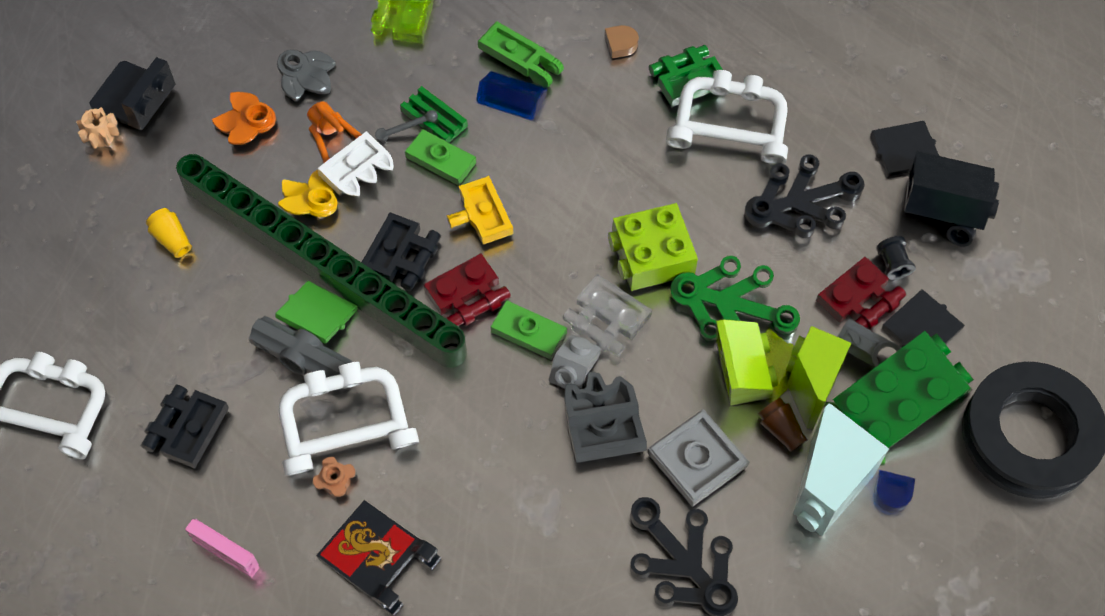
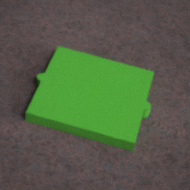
[275,281,357,344]

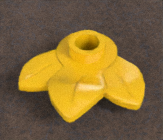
[278,170,337,217]

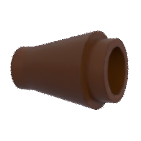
[758,398,808,452]

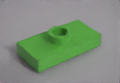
[405,129,476,186]
[491,300,567,360]

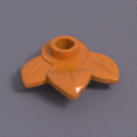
[212,92,276,145]

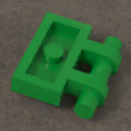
[649,45,723,107]

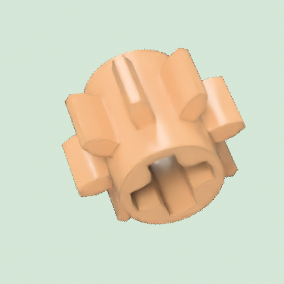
[76,107,120,149]

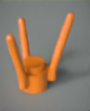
[307,101,362,163]

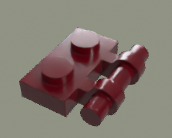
[423,253,511,327]
[816,257,906,330]

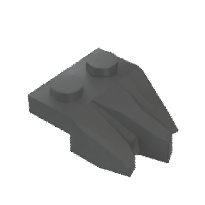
[564,372,647,463]

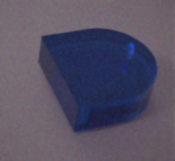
[874,470,915,512]

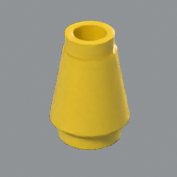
[146,208,192,258]

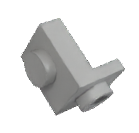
[549,335,602,389]

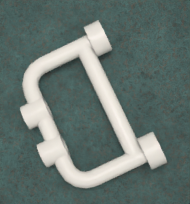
[666,70,788,165]
[0,352,106,459]
[279,362,419,476]

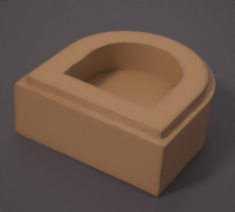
[605,25,639,59]

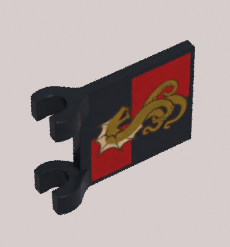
[316,500,441,616]

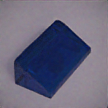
[476,71,548,120]

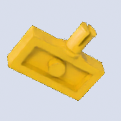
[446,176,513,245]

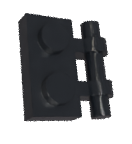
[361,212,441,291]
[141,384,229,468]

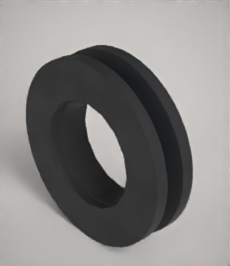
[962,362,1105,499]

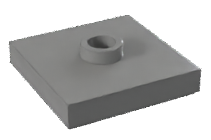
[647,409,749,507]

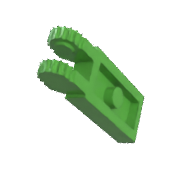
[478,21,564,88]

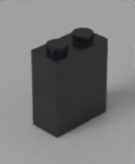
[904,151,999,230]

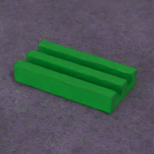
[400,86,468,143]

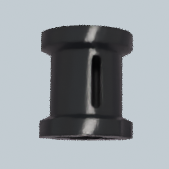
[876,236,916,280]

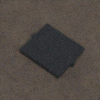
[871,121,939,176]
[882,289,965,347]

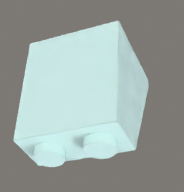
[793,403,889,536]

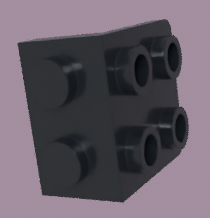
[89,57,176,131]

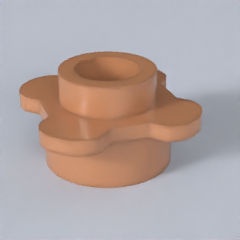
[313,457,356,497]

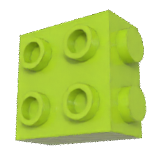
[608,203,698,291]

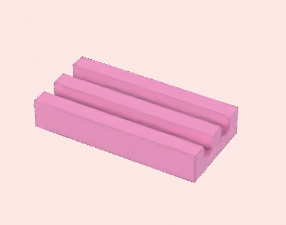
[185,519,260,578]

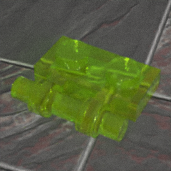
[371,0,434,43]

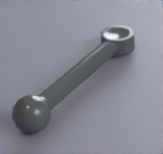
[375,110,438,142]

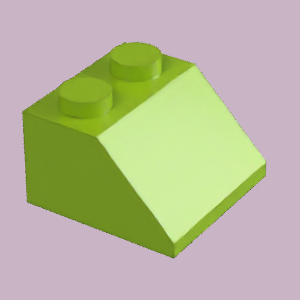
[716,319,778,406]
[786,326,851,430]

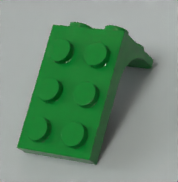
[833,331,974,448]

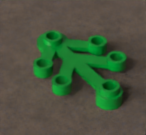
[671,256,800,341]

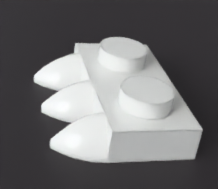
[318,131,393,196]

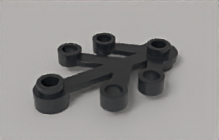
[745,154,865,238]
[630,497,738,616]

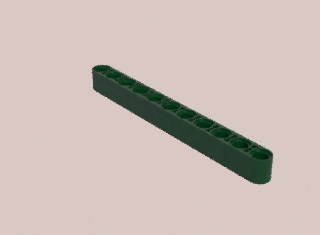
[176,154,467,368]

